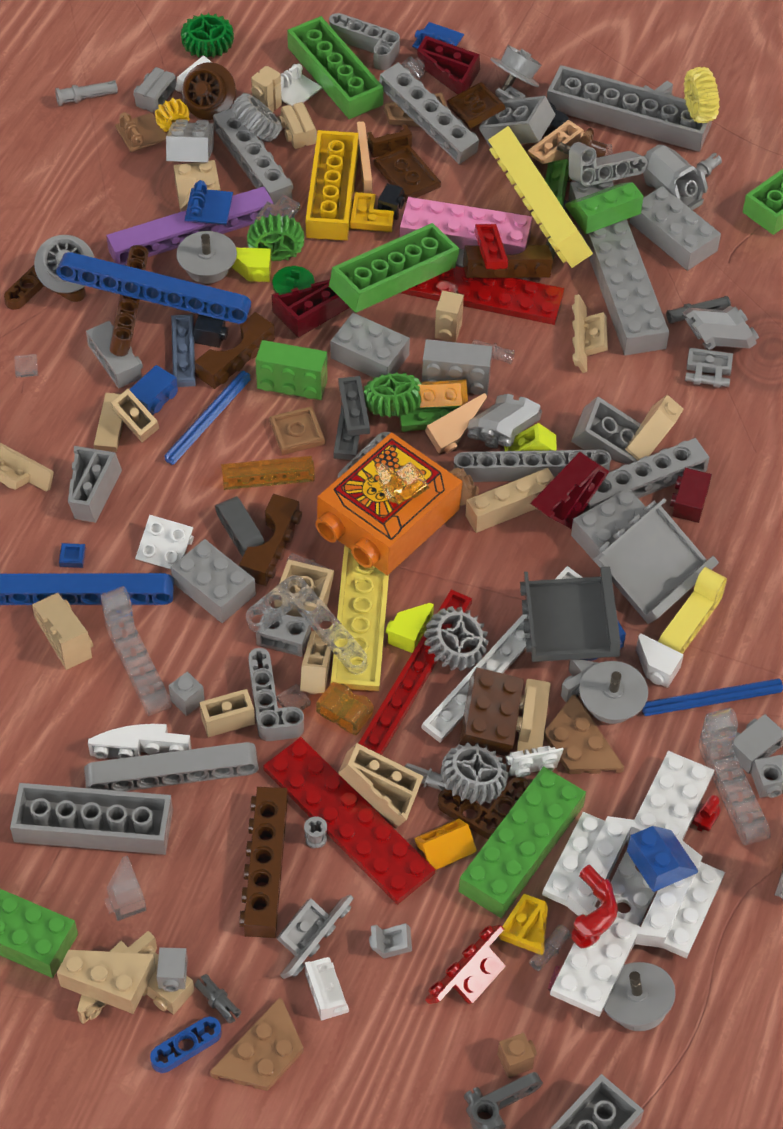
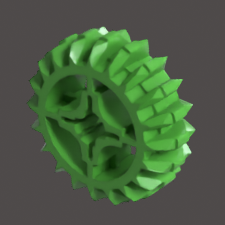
[247,213,304,261]
[364,372,422,418]

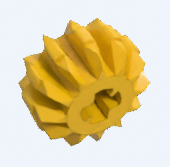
[155,98,190,132]

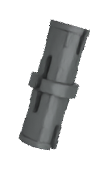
[195,974,241,1023]

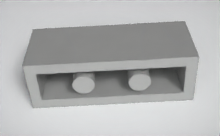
[86,321,143,389]

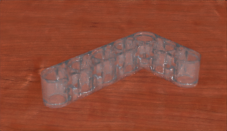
[246,575,368,675]
[101,586,172,716]
[699,708,770,845]

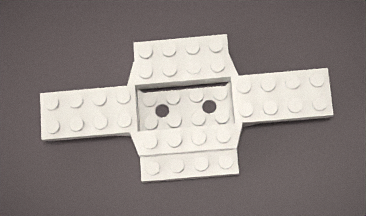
[542,751,725,1017]

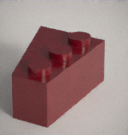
[417,36,480,95]
[272,279,350,338]
[530,452,610,529]

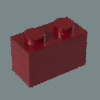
[670,468,712,523]

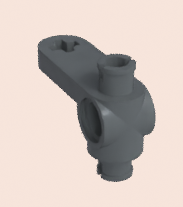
[464,1072,543,1129]

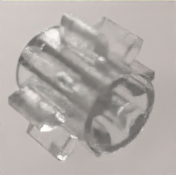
[402,56,425,80]

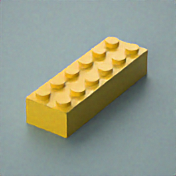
[305,130,359,241]

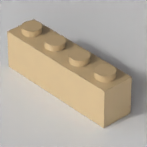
[465,468,555,533]

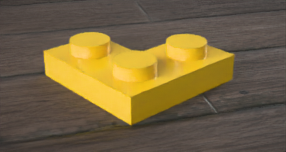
[350,192,394,232]

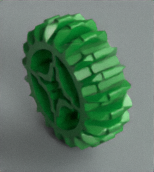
[181,13,234,58]

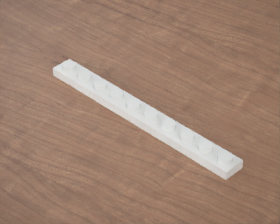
[421,566,583,743]

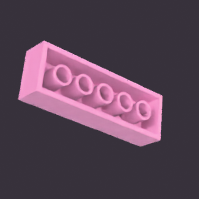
[400,197,532,255]

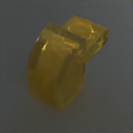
[376,462,429,503]

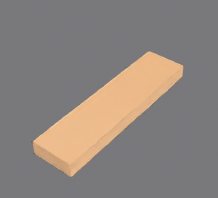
[357,121,372,194]

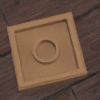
[269,406,325,455]

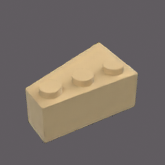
[338,743,423,828]
[57,950,156,1014]

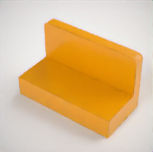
[414,819,477,870]

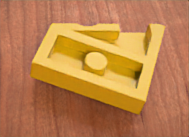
[499,894,548,955]

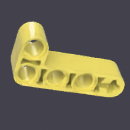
[658,567,727,654]

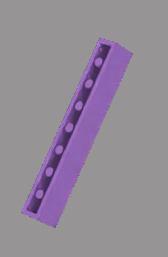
[106,186,274,265]

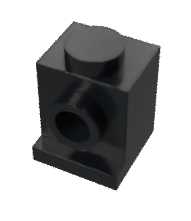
[378,183,405,220]

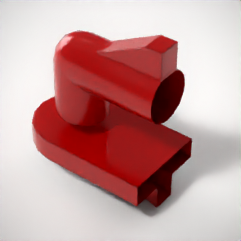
[692,795,721,832]

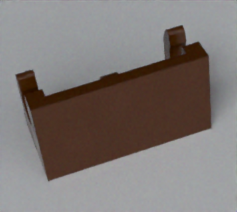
[367,123,412,158]

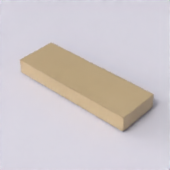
[94,393,123,452]

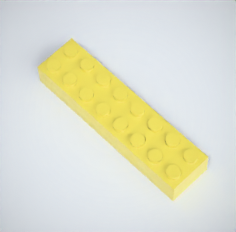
[488,126,593,268]

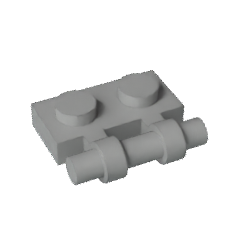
[685,348,733,388]

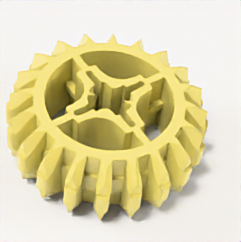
[684,67,720,123]

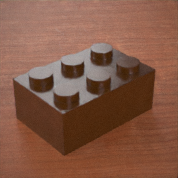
[459,667,524,756]

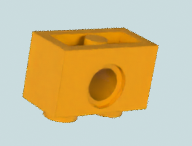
[418,379,468,408]

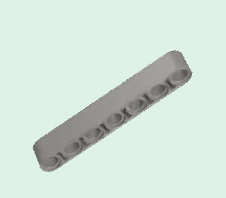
[453,450,611,482]
[84,742,259,791]

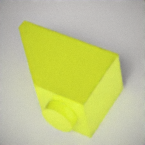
[232,247,271,282]
[504,423,557,451]
[386,603,434,653]

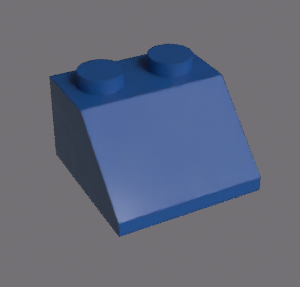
[627,826,698,892]

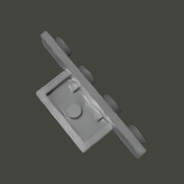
[276,895,354,979]

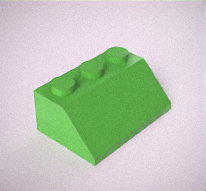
[565,182,644,234]

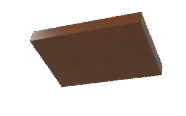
[447,82,506,129]
[374,144,441,202]

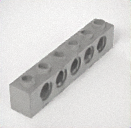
[379,62,479,164]
[213,108,294,206]
[583,438,710,513]

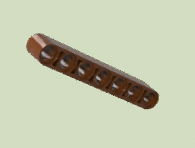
[109,245,149,357]

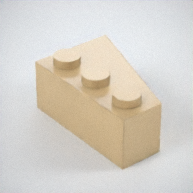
[32,593,93,670]

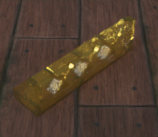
[221,456,315,490]

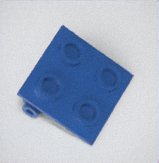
[412,22,464,49]
[185,180,233,225]

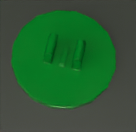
[272,266,315,295]

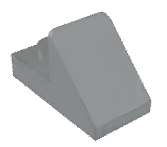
[561,659,598,703]

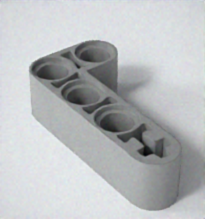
[329,13,400,70]
[569,142,648,186]
[248,648,304,741]

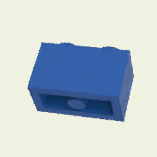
[129,365,178,415]

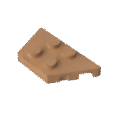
[544,695,624,774]
[210,998,304,1091]

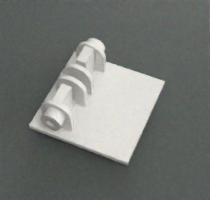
[280,64,322,106]
[135,515,194,569]
[506,746,563,777]

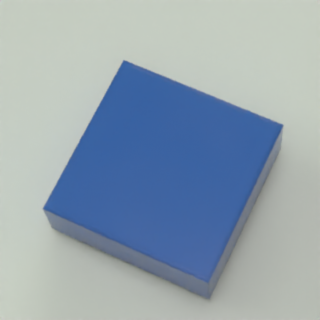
[59,543,86,568]

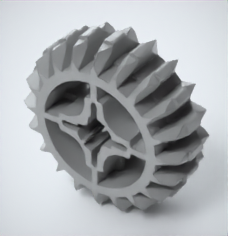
[232,93,283,142]
[424,606,489,671]
[440,742,508,805]

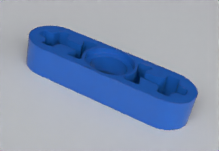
[150,1017,222,1073]

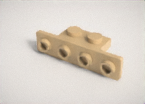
[572,294,608,373]
[0,443,54,491]
[516,679,550,754]

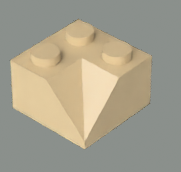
[174,160,221,212]
[274,559,334,624]

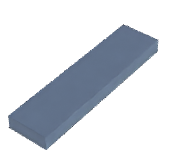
[171,314,196,387]

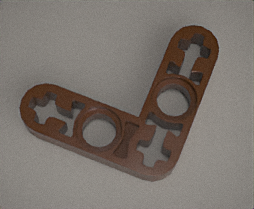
[4,265,86,310]
[438,777,530,839]

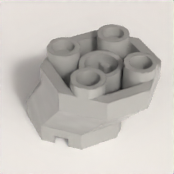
[643,145,708,210]
[682,306,759,350]
[467,394,542,449]

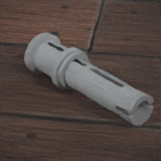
[55,80,118,106]

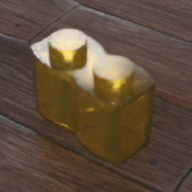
[316,682,374,735]

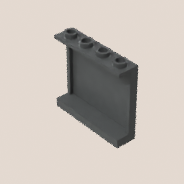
[520,566,620,662]

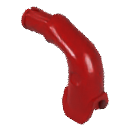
[571,865,618,949]

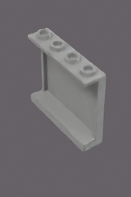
[593,498,719,624]

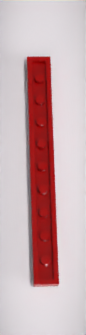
[343,589,472,780]

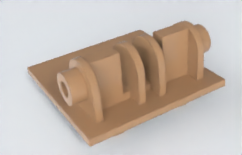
[115,112,166,152]

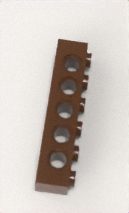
[239,787,288,938]

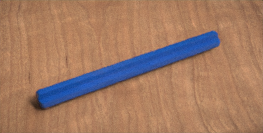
[164,370,251,465]
[642,678,783,716]

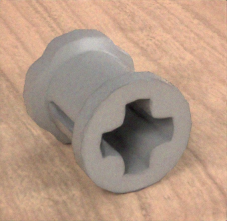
[304,816,327,849]

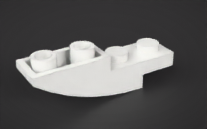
[88,724,191,759]

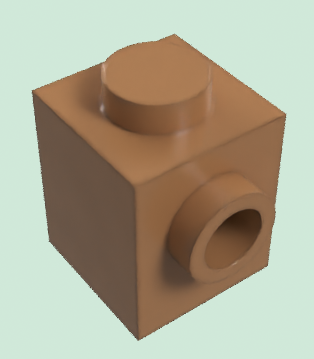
[497,1033,537,1078]

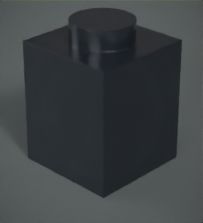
[194,314,228,348]

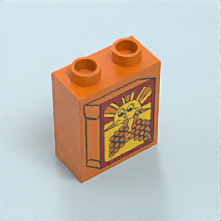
[315,432,462,576]

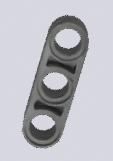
[215,496,265,557]

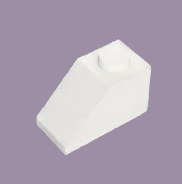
[636,633,684,688]

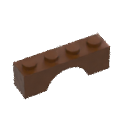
[463,245,553,278]
[194,312,275,389]
[239,494,302,586]

